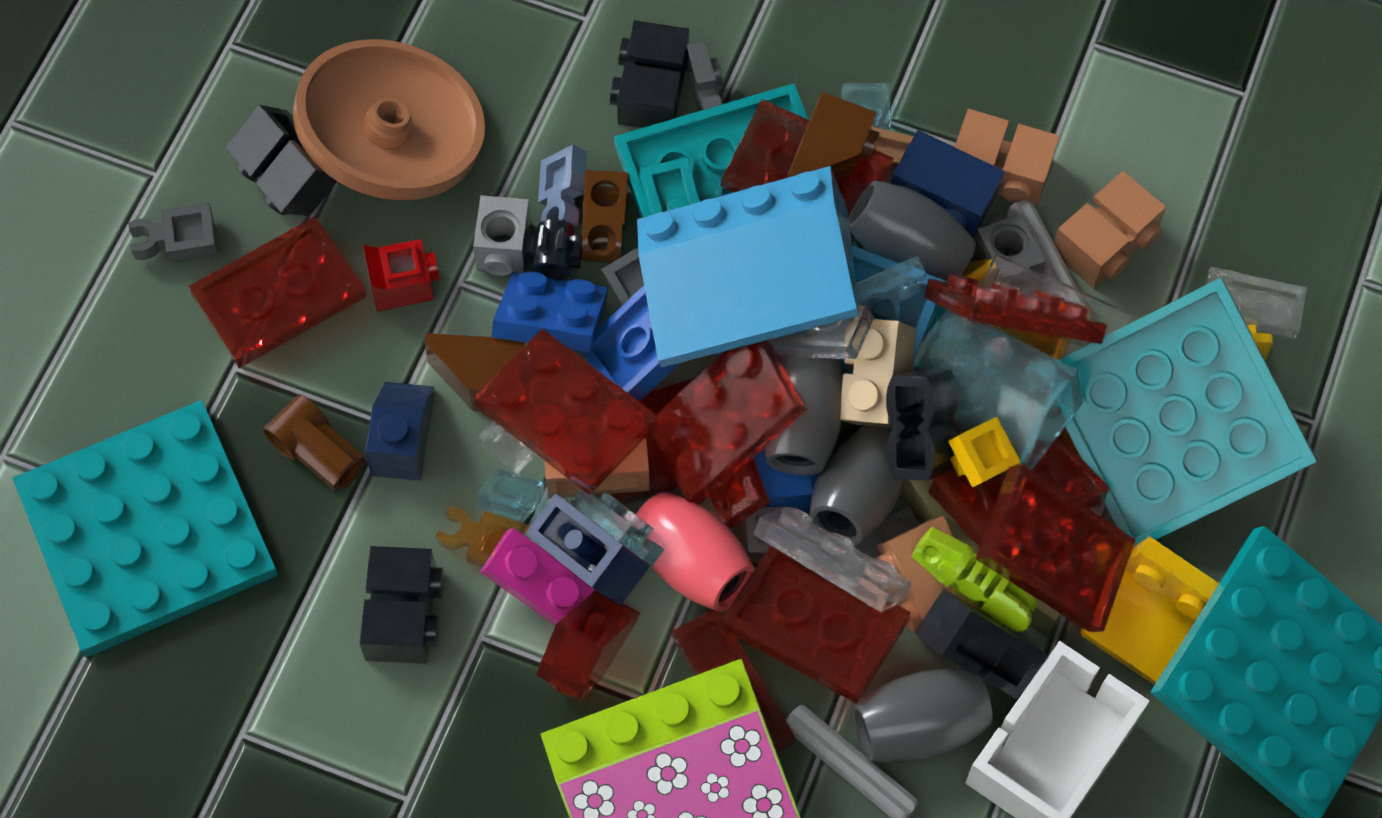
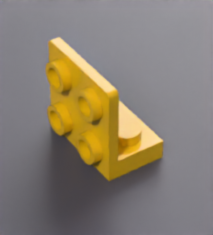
[1081,536,1219,685]

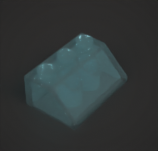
[912,305,1083,478]

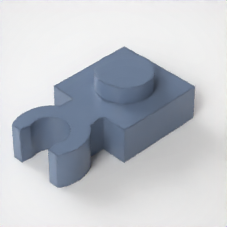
[538,144,587,228]

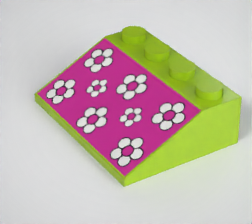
[540,659,801,818]

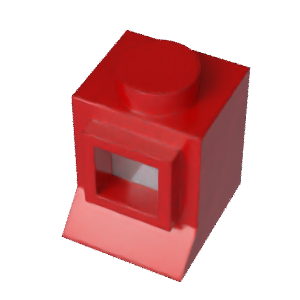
[362,239,440,312]

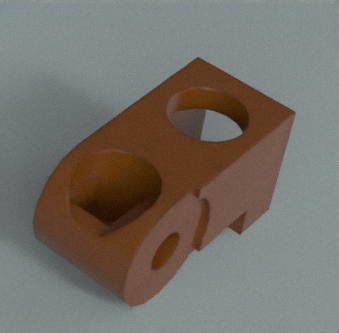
[582,170,629,263]

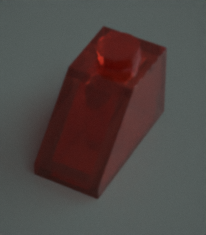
[535,590,641,700]

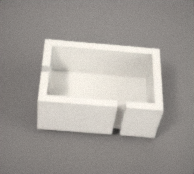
[965,641,1150,818]

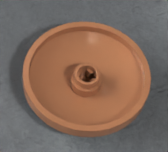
[293,39,485,200]

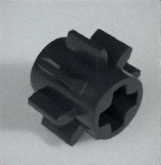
[523,220,582,279]

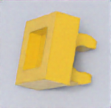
[948,416,1021,487]

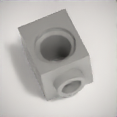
[473,195,531,276]

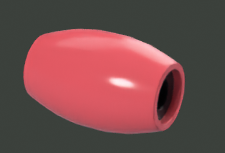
[630,492,756,612]

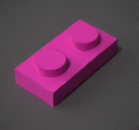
[480,528,594,631]

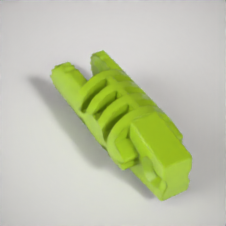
[912,527,1038,632]

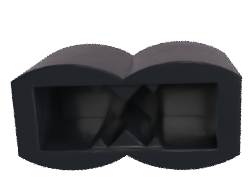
[886,367,958,481]

